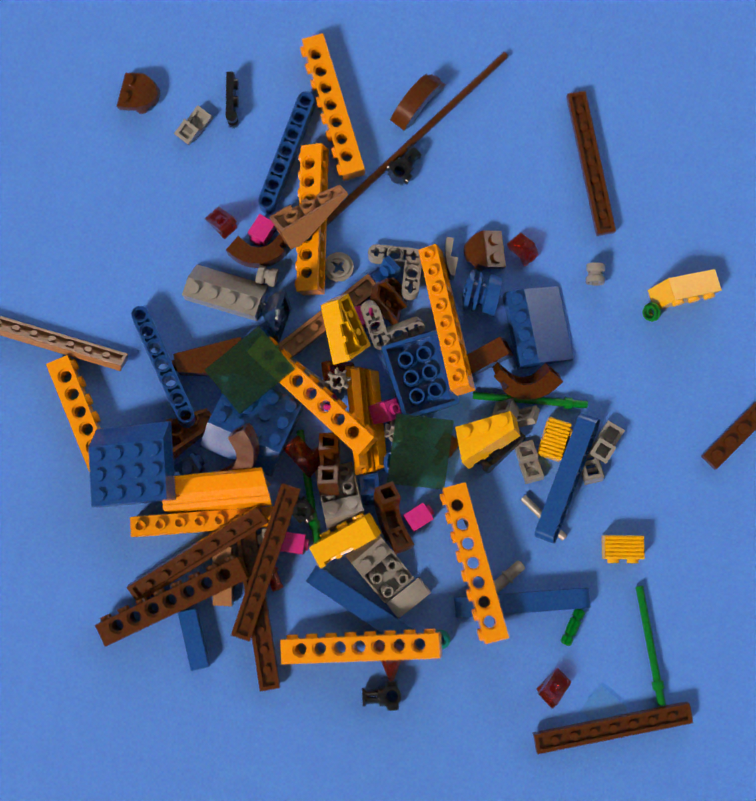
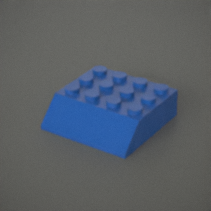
[200,372,303,477]
[88,421,176,508]

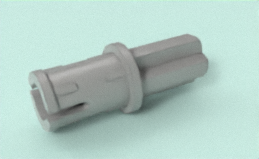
[493,560,525,594]

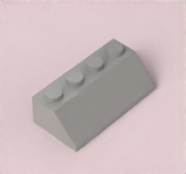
[182,264,269,321]

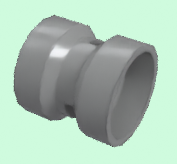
[586,262,606,286]
[255,265,279,287]

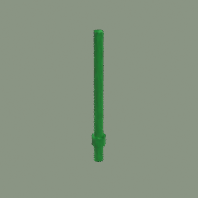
[473,392,588,409]
[296,430,321,543]
[635,586,666,706]

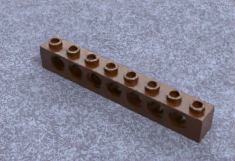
[95,554,251,647]

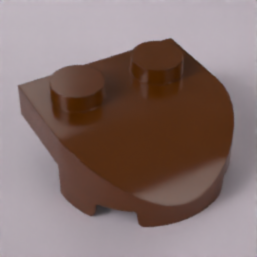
[116,73,160,114]
[464,230,506,271]
[370,277,408,325]

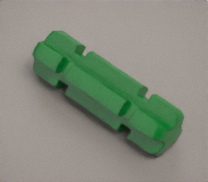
[561,609,585,646]

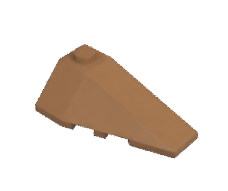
[269,185,348,250]

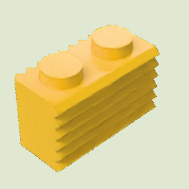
[537,417,573,462]
[601,535,645,563]

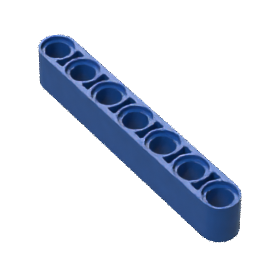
[258,91,315,214]
[131,306,195,428]
[535,413,600,543]
[306,565,425,649]
[454,588,591,618]

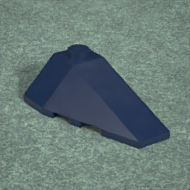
[261,289,292,343]

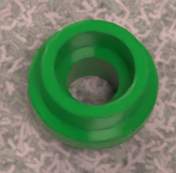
[642,302,661,322]

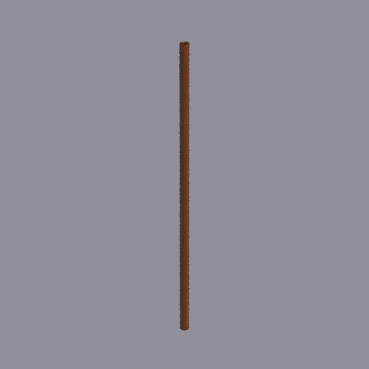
[327,52,508,226]

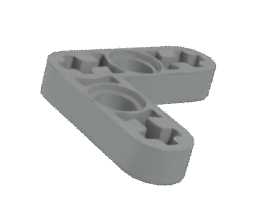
[368,244,422,300]
[361,300,425,350]

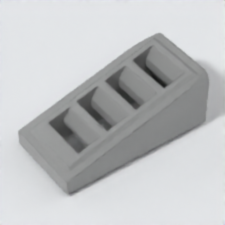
[582,442,605,485]

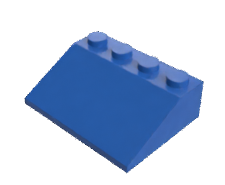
[503,286,574,370]
[381,330,460,422]

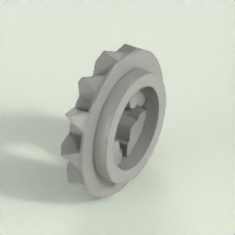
[325,252,354,282]

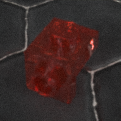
[507,233,539,266]

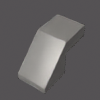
[492,398,540,427]
[589,420,625,464]

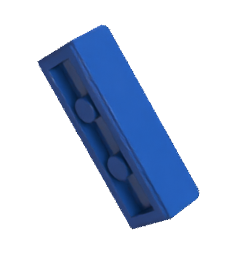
[178,608,210,671]

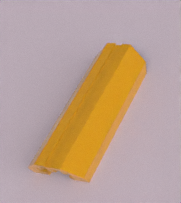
[345,366,386,475]
[162,467,272,514]

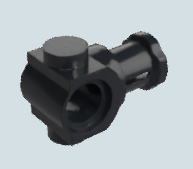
[385,146,422,185]
[292,496,316,524]
[362,681,401,711]

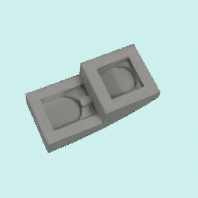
[174,105,214,145]
[444,237,458,280]
[515,440,544,484]
[386,577,431,619]

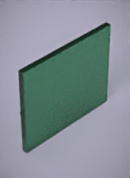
[205,326,295,414]
[387,413,454,489]

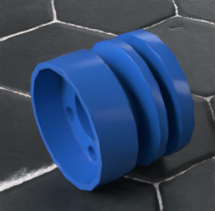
[462,270,503,316]

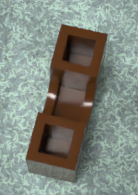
[317,433,341,496]

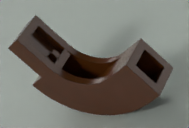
[390,74,445,131]
[226,234,288,268]
[492,362,563,400]
[217,422,259,472]
[374,481,414,555]

